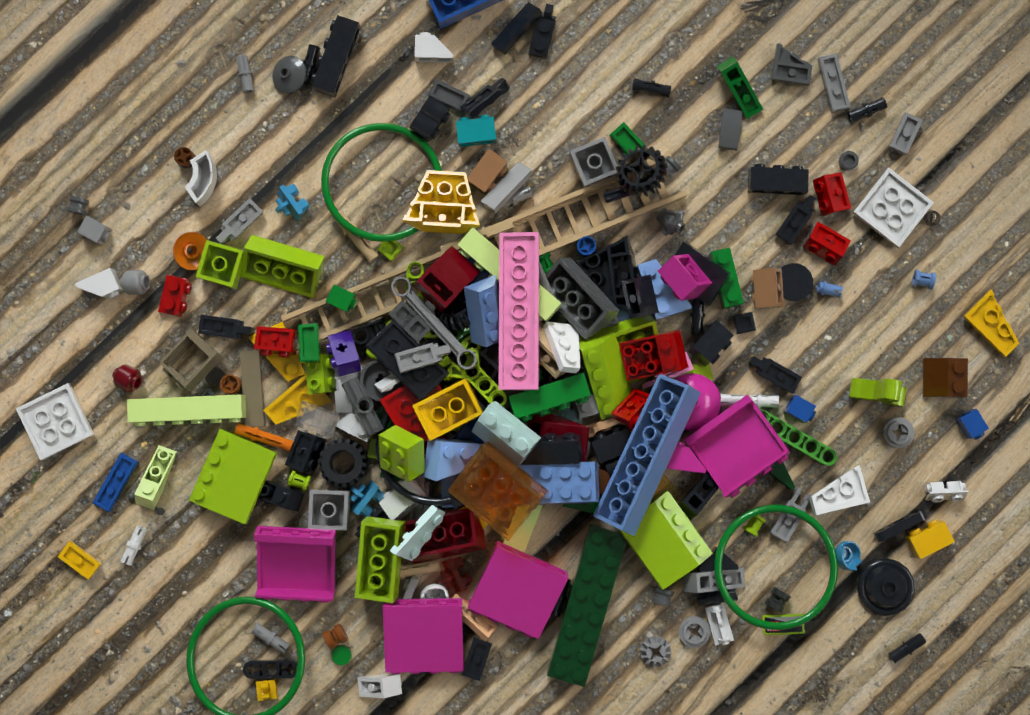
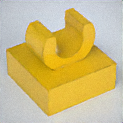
[256,679,278,701]

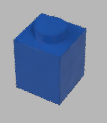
[784,395,816,423]
[955,409,989,440]

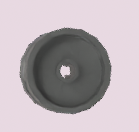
[360,359,404,404]

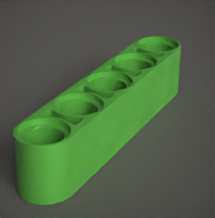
[760,409,837,466]

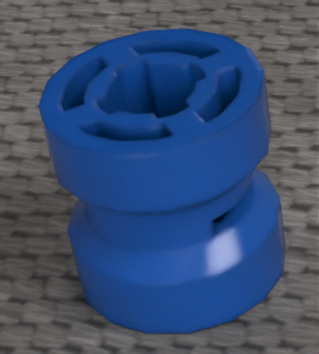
[576,236,596,257]

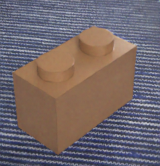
[467,149,508,195]
[751,268,784,309]

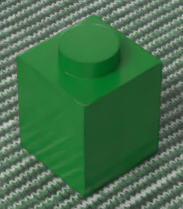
[325,284,358,313]

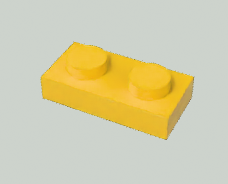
[58,541,102,580]

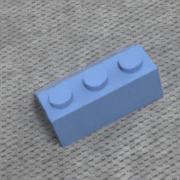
[464,275,499,347]

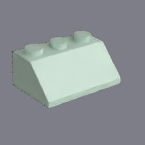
[472,401,541,468]

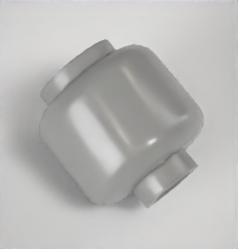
[120,270,151,295]

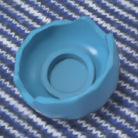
[835,541,862,571]

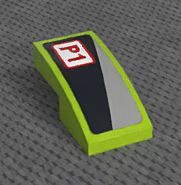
[762,613,805,635]

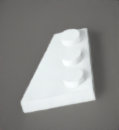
[543,321,580,373]
[809,465,870,516]

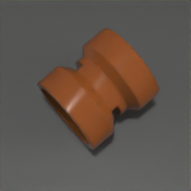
[220,375,242,394]
[322,623,349,650]

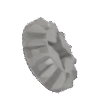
[883,417,914,448]
[679,616,710,648]
[640,636,671,668]

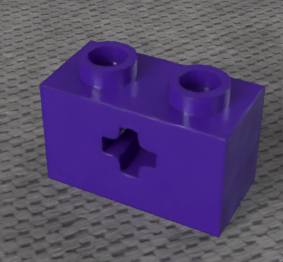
[326,330,361,377]

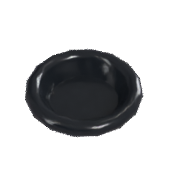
[857,558,915,616]

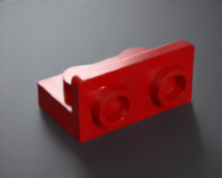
[813,172,852,216]
[803,222,851,266]
[158,275,192,317]
[254,326,297,358]
[611,388,649,433]

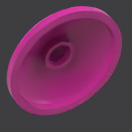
[674,373,721,431]

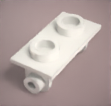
[925,481,969,503]
[705,603,734,645]

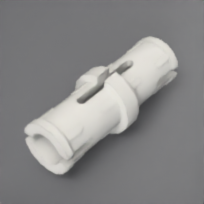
[120,525,148,566]

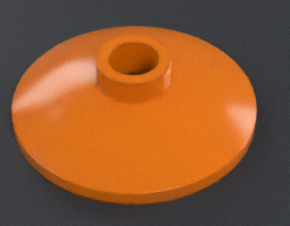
[173,232,207,270]

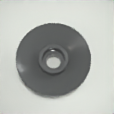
[272,56,307,94]

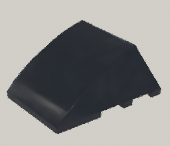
[575,235,637,310]

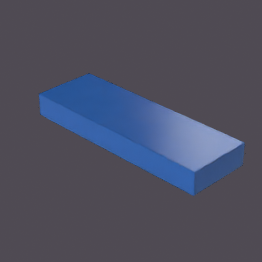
[92,452,139,512]

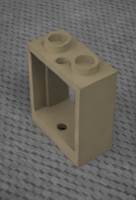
[159,329,223,391]

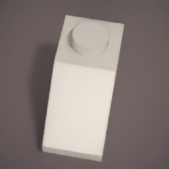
[415,32,454,63]
[75,268,124,299]
[335,412,373,442]
[358,674,402,698]

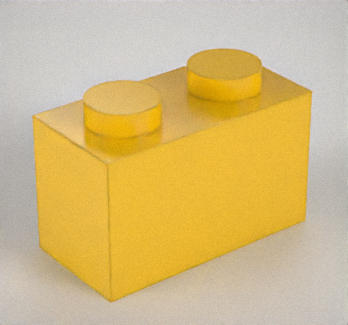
[905,519,955,559]

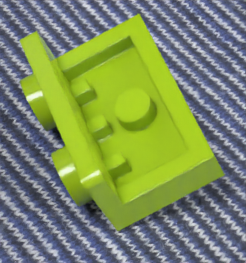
[305,354,336,394]

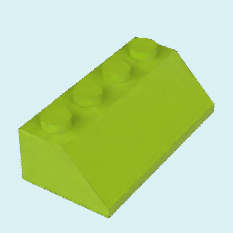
[241,235,325,298]
[579,331,632,420]

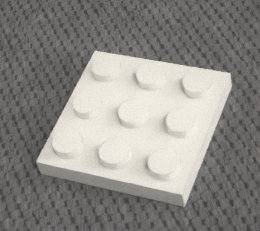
[853,168,934,248]
[16,383,94,460]

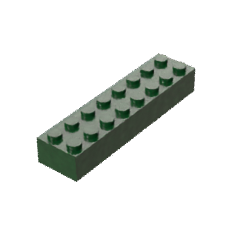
[547,524,627,687]

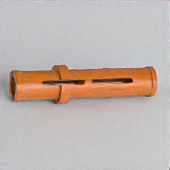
[234,422,293,452]

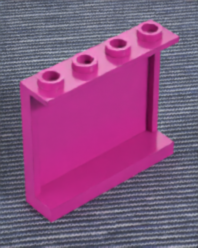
[684,395,791,498]
[254,526,336,603]
[468,541,568,639]
[383,598,464,674]

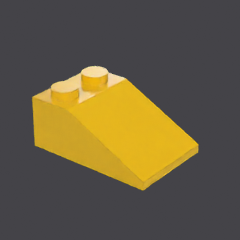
[412,379,483,441]

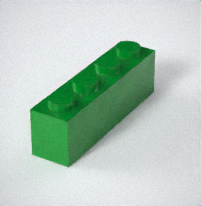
[509,373,591,423]

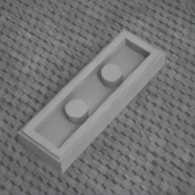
[817,53,851,113]
[481,162,533,213]

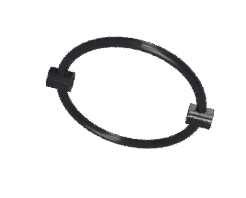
[376,383,498,510]

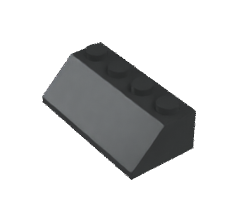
[546,258,619,339]

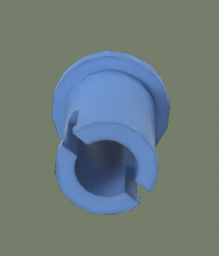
[817,281,843,298]

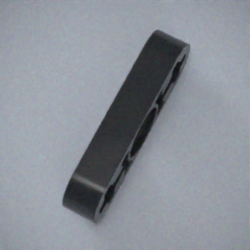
[873,508,928,542]
[243,659,297,679]

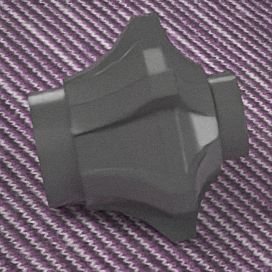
[656,208,685,236]

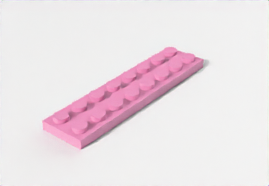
[499,232,539,390]

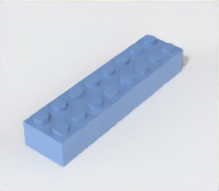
[593,374,701,536]
[441,462,600,509]

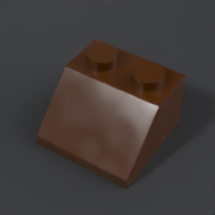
[922,358,968,398]

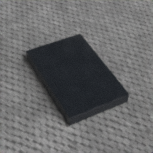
[675,241,731,306]

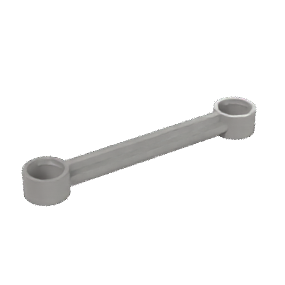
[391,277,477,370]

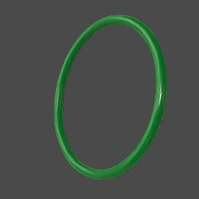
[321,123,442,242]
[714,504,838,630]
[186,596,305,715]

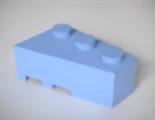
[636,259,693,321]
[423,438,489,481]

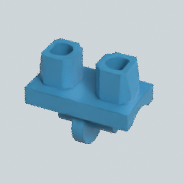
[275,184,309,221]
[350,480,384,517]

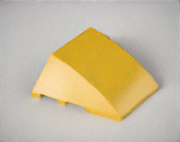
[403,170,480,234]

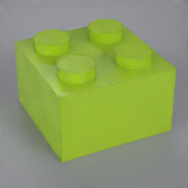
[195,240,244,290]
[378,425,425,482]

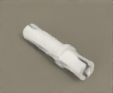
[720,394,779,409]

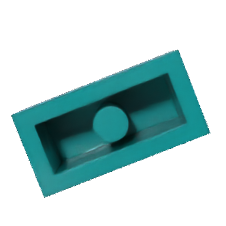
[456,115,497,148]

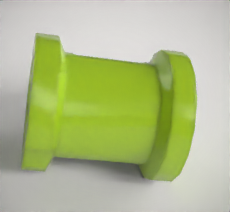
[287,470,312,493]
[742,515,767,537]

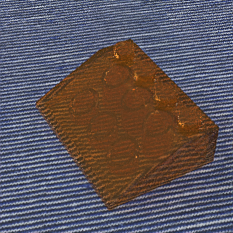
[447,442,549,541]

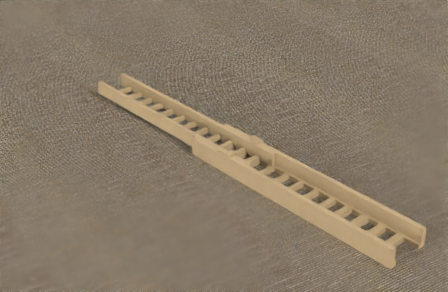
[281,153,687,351]

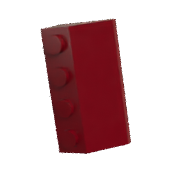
[404,507,486,564]

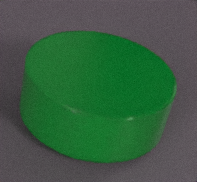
[332,645,352,665]

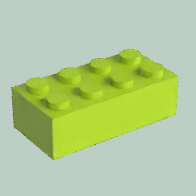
[355,516,405,603]

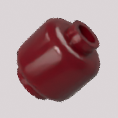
[112,364,143,392]

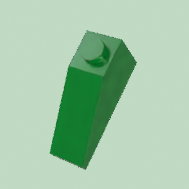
[716,57,763,119]

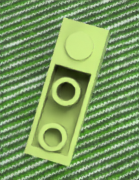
[134,445,177,510]

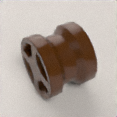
[174,147,196,169]

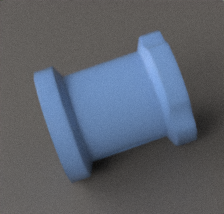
[912,269,936,290]

